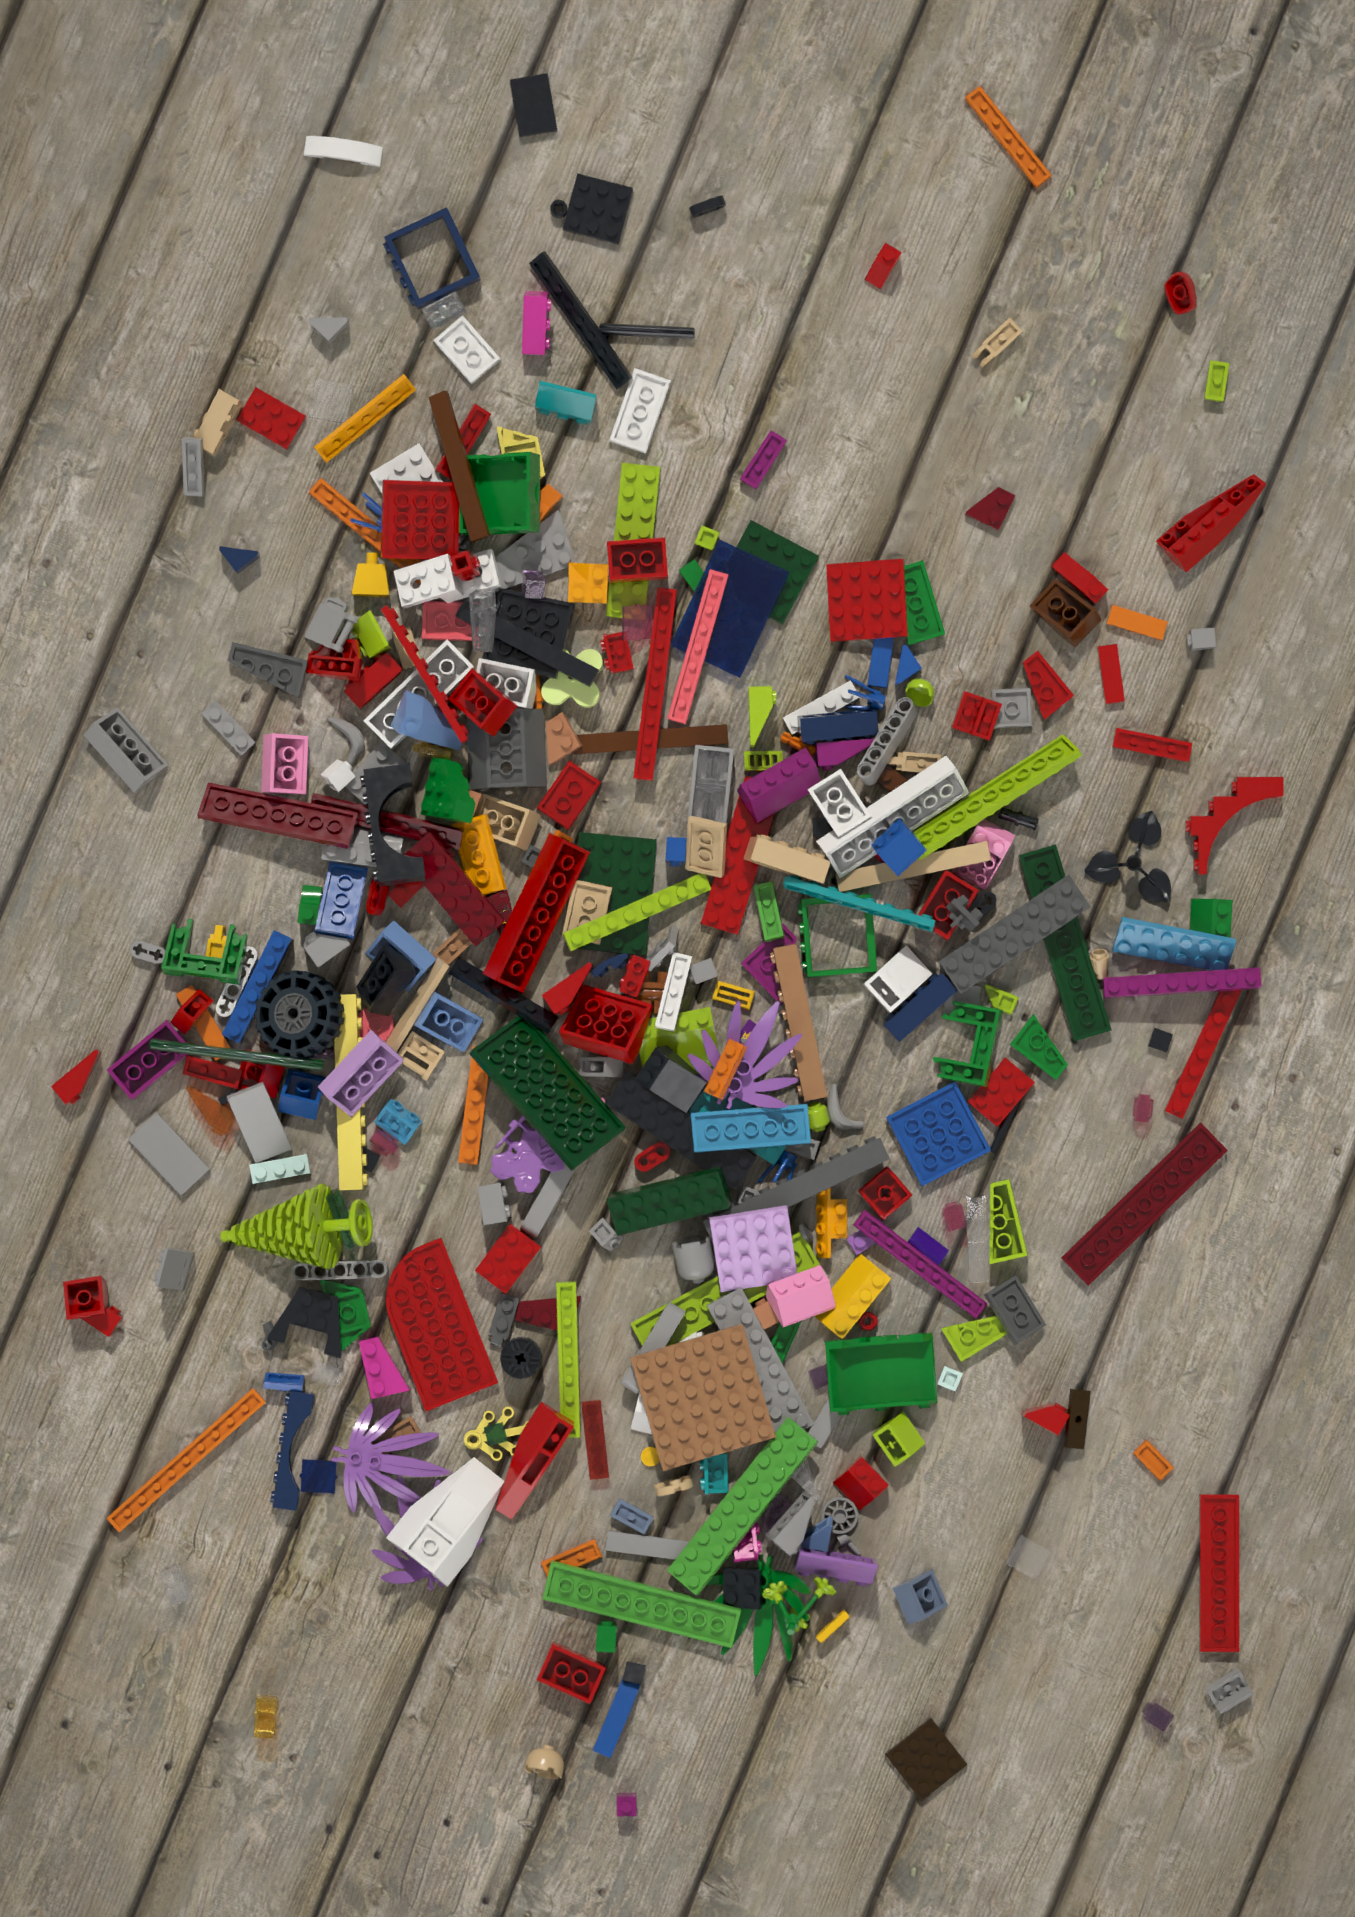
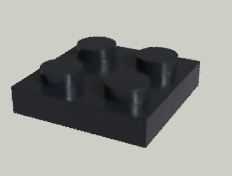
[723,1566,762,1610]

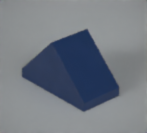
[219,546,260,574]

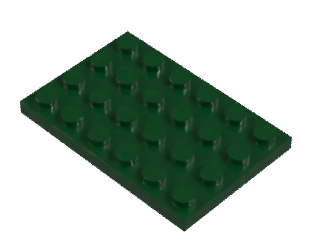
[577,832,657,955]

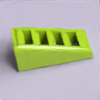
[744,751,783,772]

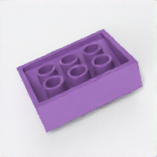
[794,1548,878,1586]

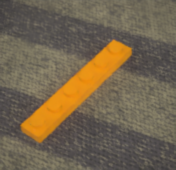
[314,374,416,463]

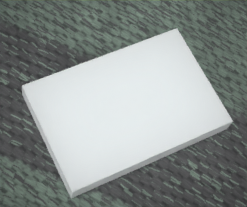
[433,315,501,385]

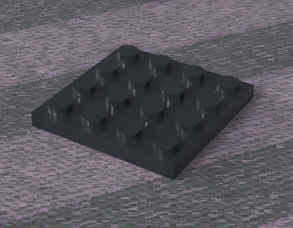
[482,588,575,679]

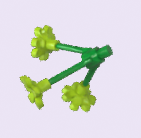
[762,1576,836,1635]

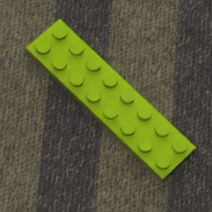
[606,463,660,621]

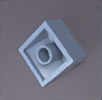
[893,1570,948,1624]

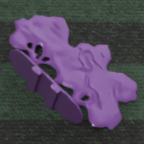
[490,1113,564,1193]

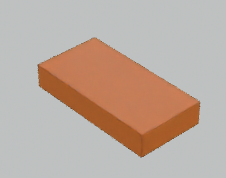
[1132,1439,1174,1481]

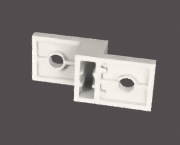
[394,549,501,609]

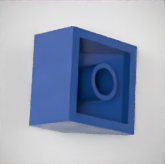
[871,819,927,876]
[278,1069,326,1120]

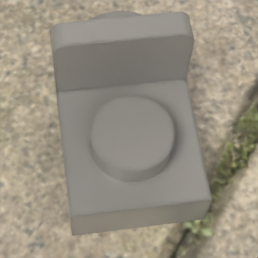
[589,1217,624,1251]

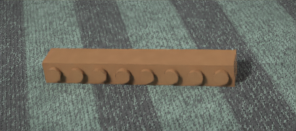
[770,943,827,1102]

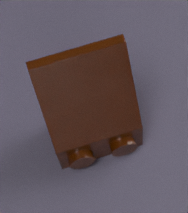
[1029,578,1101,648]

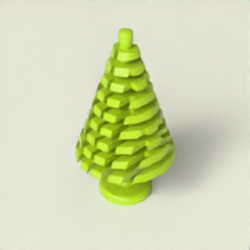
[220,1183,373,1269]

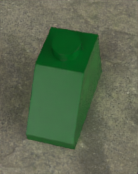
[595,1620,617,1653]

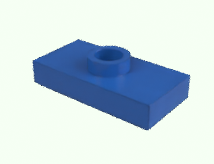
[263,1372,305,1391]

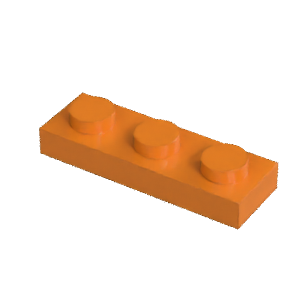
[704,1038,748,1100]

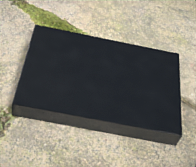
[510,73,558,138]

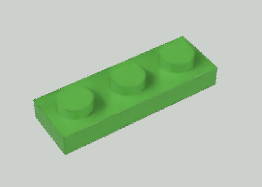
[754,881,785,942]

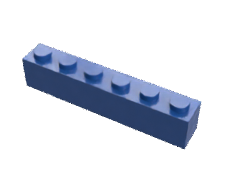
[222,930,293,1044]

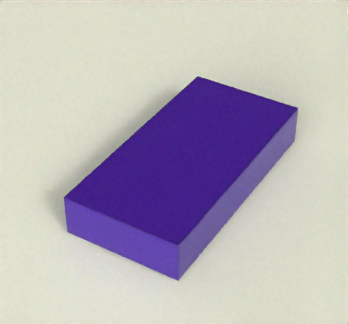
[908,1227,949,1265]

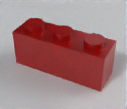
[344,652,403,710]

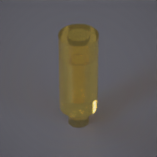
[413,742,452,760]

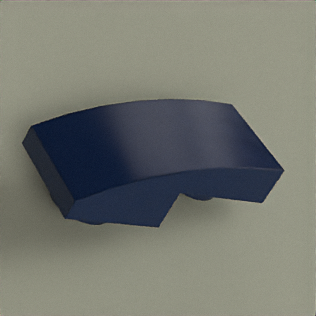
[590,953,629,978]

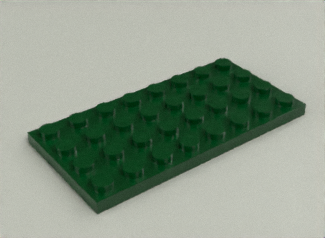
[469,1016,626,1171]

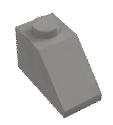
[579,1057,623,1078]

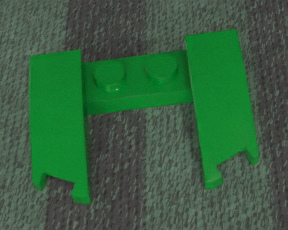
[161,919,248,985]
[933,1001,1003,1088]

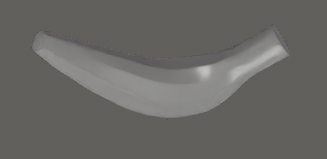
[328,717,364,765]
[827,1084,863,1130]

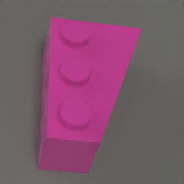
[522,291,551,355]

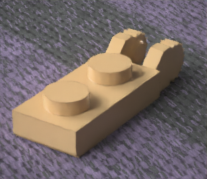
[972,317,1023,368]

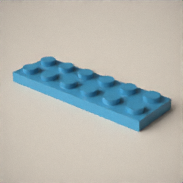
[1112,917,1236,970]
[690,1104,811,1153]

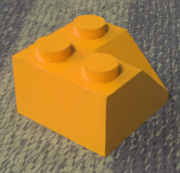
[567,562,608,604]

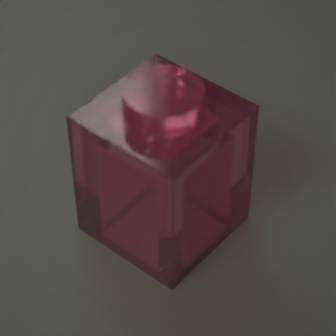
[942,1201,968,1232]

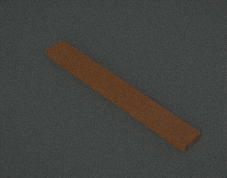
[428,390,490,542]
[573,724,728,755]

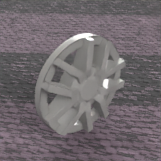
[821,1497,858,1534]

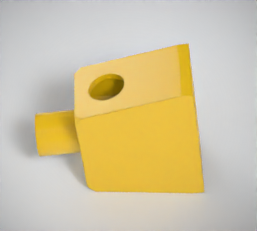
[352,553,390,597]

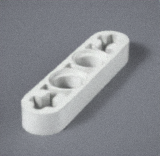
[216,946,258,1017]

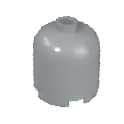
[672,1236,715,1283]

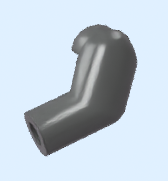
[261,1320,277,1350]

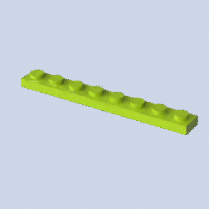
[562,873,711,951]
[556,1281,581,1438]

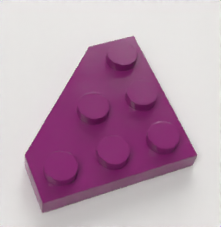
[741,924,797,1006]

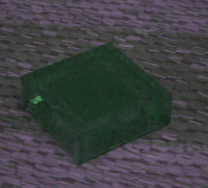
[484,1422,508,1446]

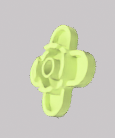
[541,648,603,708]

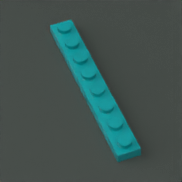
[783,875,936,932]

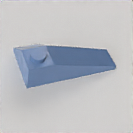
[390,690,462,750]

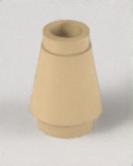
[1090,949,1109,979]

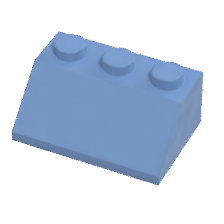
[365,920,437,992]

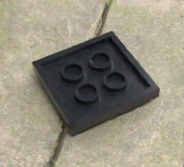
[563,173,633,245]

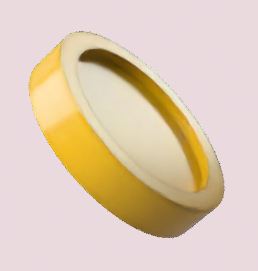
[641,1447,659,1466]

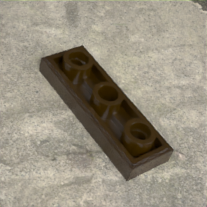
[1064,1389,1091,1449]

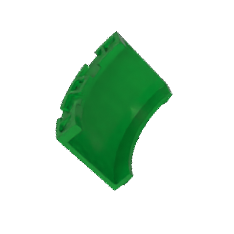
[825,1333,938,1415]

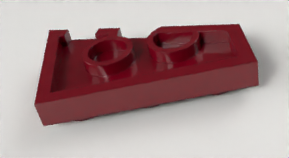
[515,1296,581,1331]

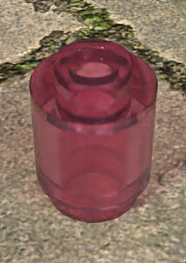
[1132,1094,1154,1123]
[369,1128,399,1156]

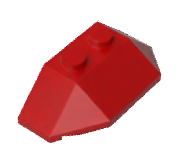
[306,638,363,681]

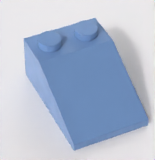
[414,991,483,1052]

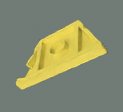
[496,426,545,480]

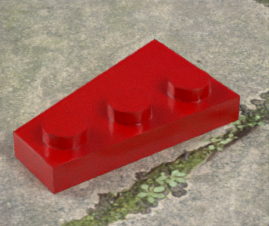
[1022,651,1074,720]

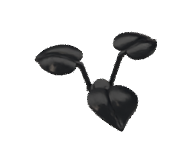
[1085,811,1171,902]

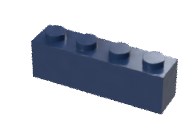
[797,708,878,744]
[884,973,958,1042]

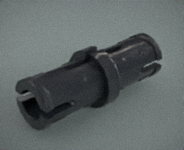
[998,807,1039,831]

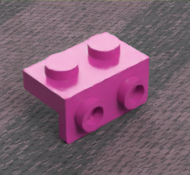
[733,1523,762,1562]

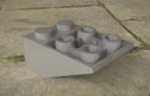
[153,1246,195,1291]

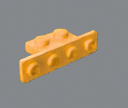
[816,1187,847,1258]

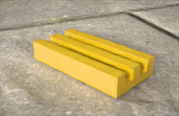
[712,980,755,1010]
[816,1609,849,1643]

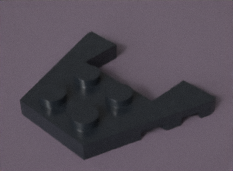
[267,1287,342,1358]

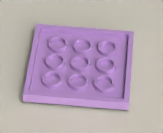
[709,1205,797,1292]

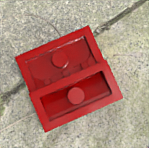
[951,691,1002,741]

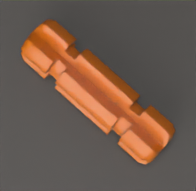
[780,732,817,757]

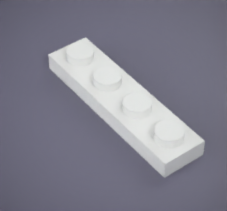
[783,680,860,735]
[655,952,692,1032]

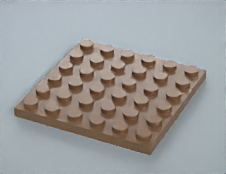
[630,1324,776,1471]

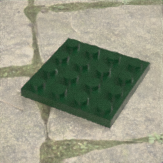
[723,520,819,625]

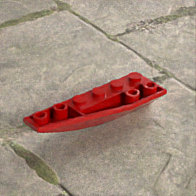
[1156,474,1266,572]
[495,1401,574,1520]

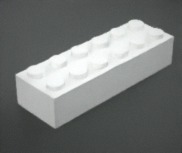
[364,640,475,750]

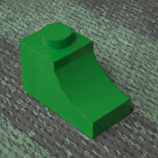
[297,885,323,925]

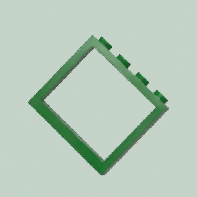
[798,894,877,978]

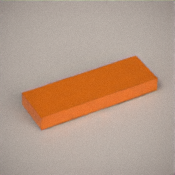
[1106,605,1168,641]
[541,1538,602,1577]

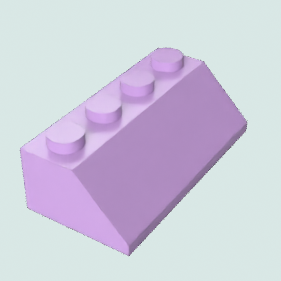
[318,1030,404,1117]

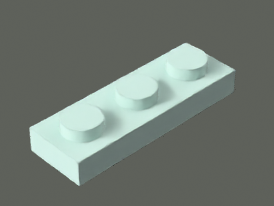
[249,1154,311,1184]

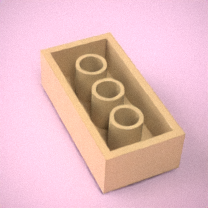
[744,835,831,884]

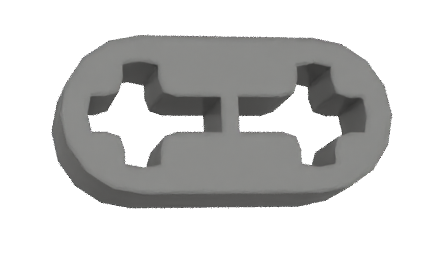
[130,941,166,964]

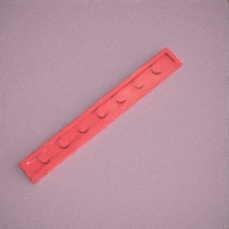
[667,569,729,724]

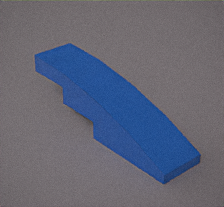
[592,1675,640,1758]

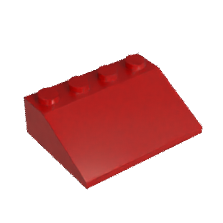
[559,985,653,1064]

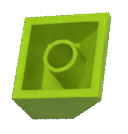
[351,610,391,660]

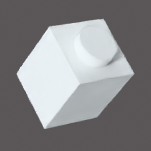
[320,759,355,792]

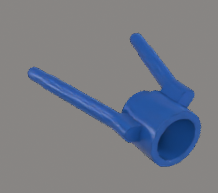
[350,492,382,533]
[845,675,886,710]
[758,1151,797,1183]

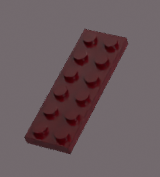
[404,832,505,946]

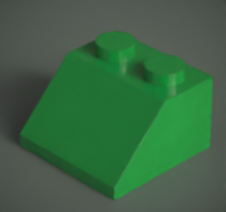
[1189,898,1233,937]

